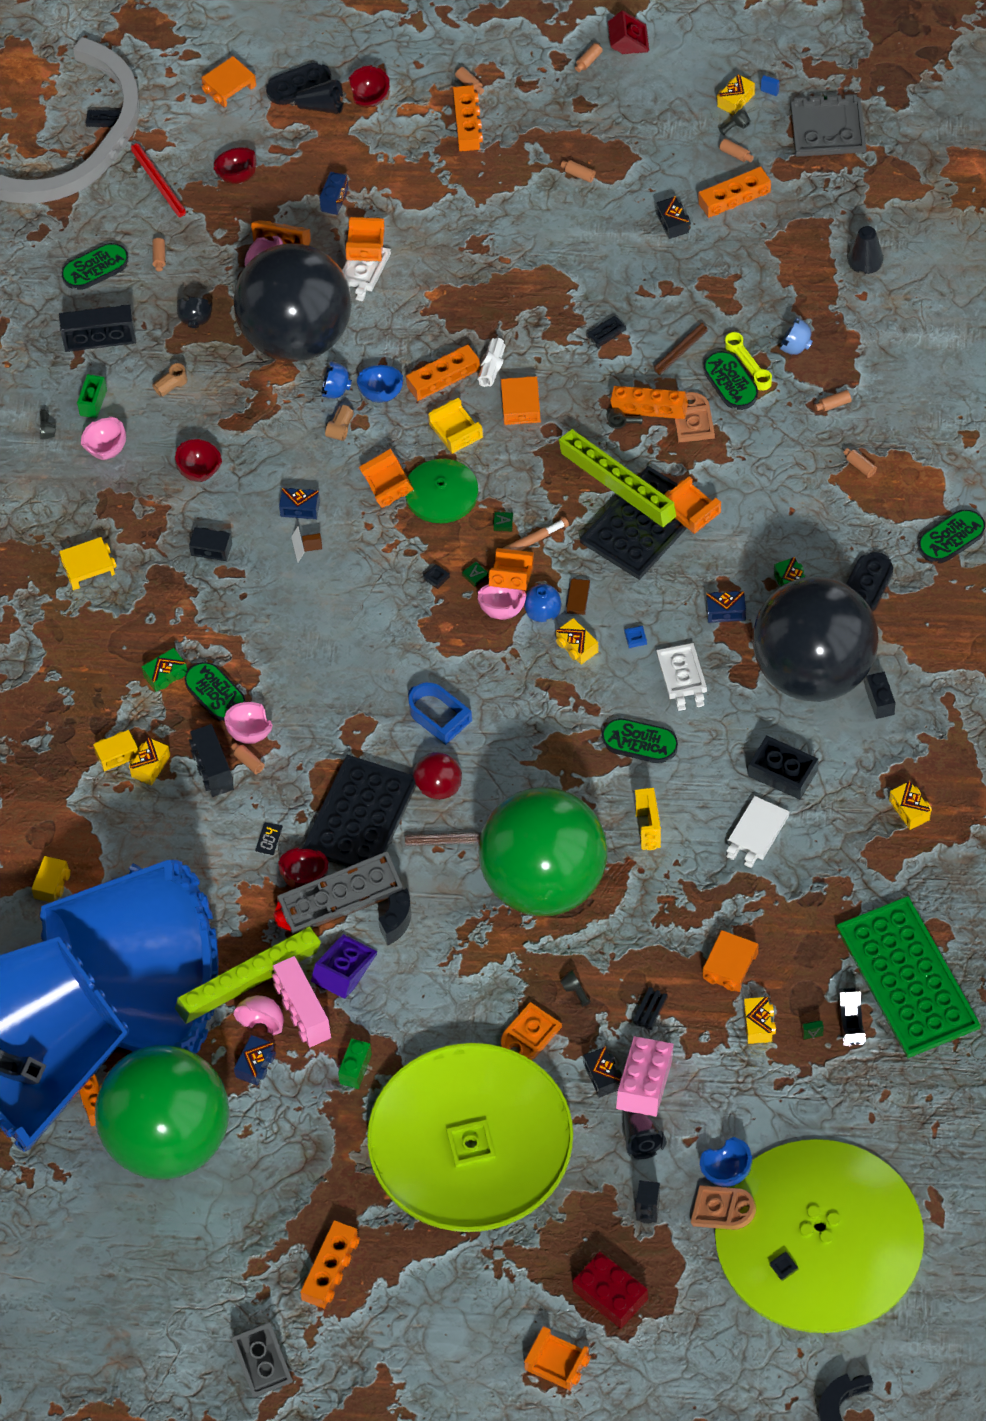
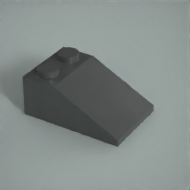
[230,1321,293,1398]

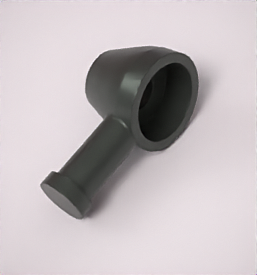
[719,109,751,135]
[608,408,643,429]
[40,410,55,440]
[560,970,591,1007]

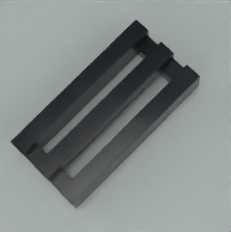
[85,110,122,127]
[587,315,626,348]
[633,987,668,1030]

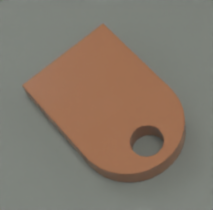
[674,392,715,443]
[690,1186,756,1230]

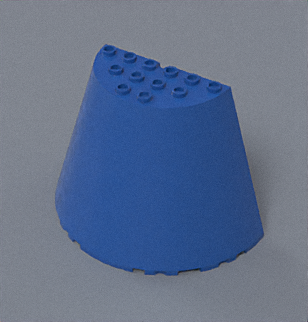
[40,860,218,1053]
[0,937,129,1152]

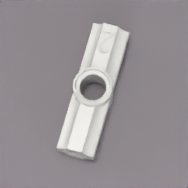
[477,338,506,387]

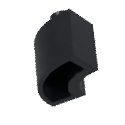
[378,888,412,946]

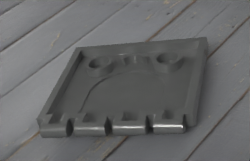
[791,94,866,156]

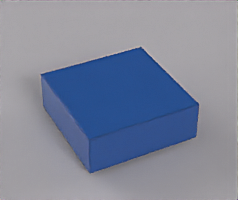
[761,75,779,96]
[624,626,647,648]

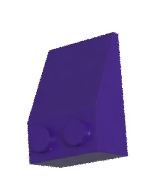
[311,934,378,999]

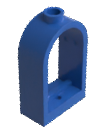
[408,683,472,745]

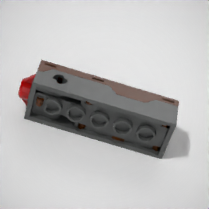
[273,851,403,936]

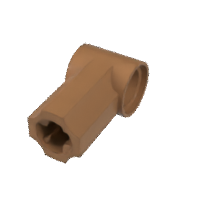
[152,363,188,397]
[325,405,354,441]

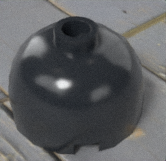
[177,297,213,328]

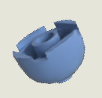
[779,317,813,355]

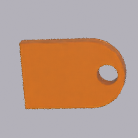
[501,1002,562,1060]

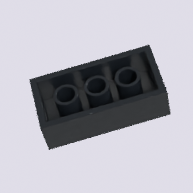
[59,304,136,352]

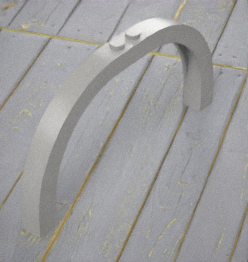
[0,37,140,203]

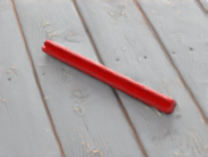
[131,143,186,218]

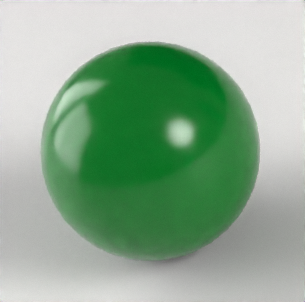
[478,787,607,916]
[95,1045,229,1180]

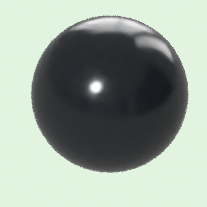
[234,243,352,362]
[752,576,879,702]

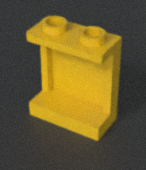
[428,398,483,454]
[59,537,117,590]
[635,788,661,850]

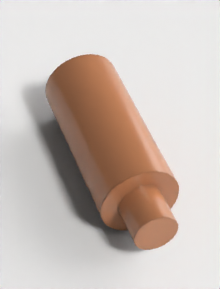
[575,43,603,72]
[455,67,484,95]
[719,139,754,162]
[561,160,596,183]
[152,238,166,272]
[814,390,852,412]
[843,448,877,478]
[231,743,265,774]

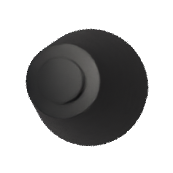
[294,79,344,114]
[848,226,884,274]
[624,1111,667,1159]

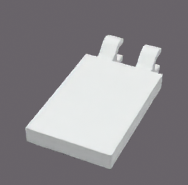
[342,248,391,302]
[656,643,707,711]
[727,796,790,868]

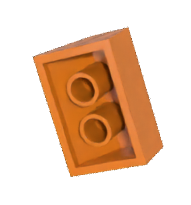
[251,220,311,246]

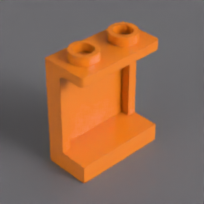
[201,56,256,107]
[346,217,385,261]
[501,376,541,425]
[359,449,414,508]
[665,476,721,534]
[489,548,534,591]
[703,930,758,992]
[524,1326,591,1391]

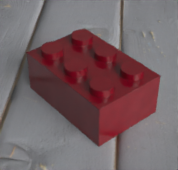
[573,1252,648,1329]

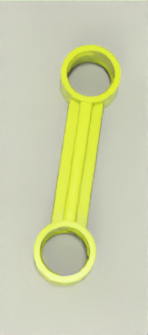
[725,332,772,391]

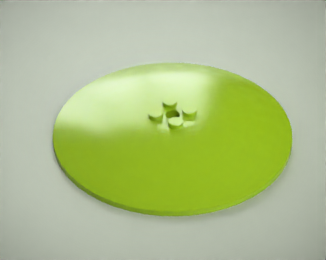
[367,1043,573,1232]
[715,1139,924,1333]

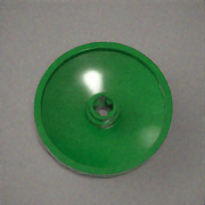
[405,459,478,523]

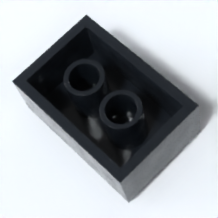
[188,724,234,797]
[748,735,819,800]

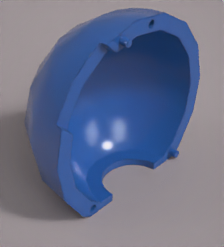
[357,365,403,403]
[700,1137,752,1187]

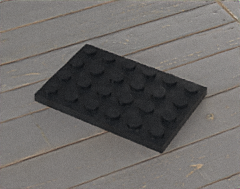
[580,466,687,580]
[302,754,417,867]

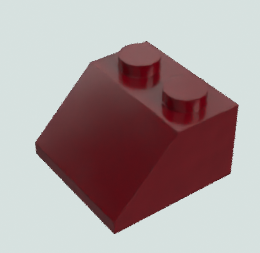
[608,10,649,54]

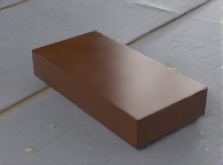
[566,578,590,615]

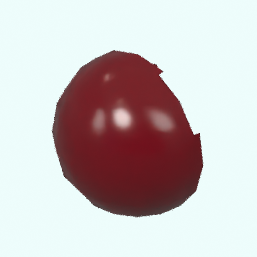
[349,65,390,108]
[213,147,256,184]
[175,439,222,482]
[413,752,462,800]
[278,847,328,889]

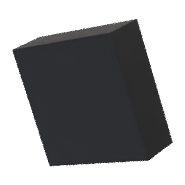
[423,564,450,589]
[769,1251,799,1281]

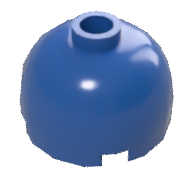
[321,361,352,399]
[524,584,562,622]

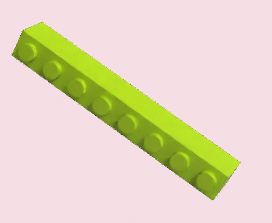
[559,429,676,527]
[175,927,321,1024]

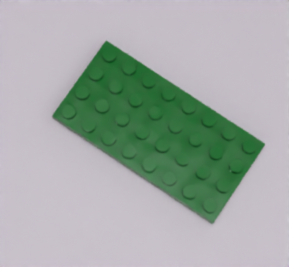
[836,896,981,1059]

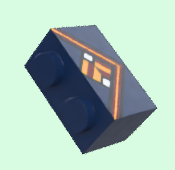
[319,172,349,215]
[279,488,320,520]
[706,591,746,623]
[234,1035,276,1086]

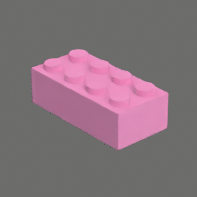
[272,956,331,1048]
[616,1036,674,1117]

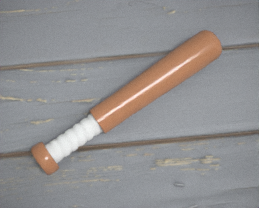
[502,517,569,551]

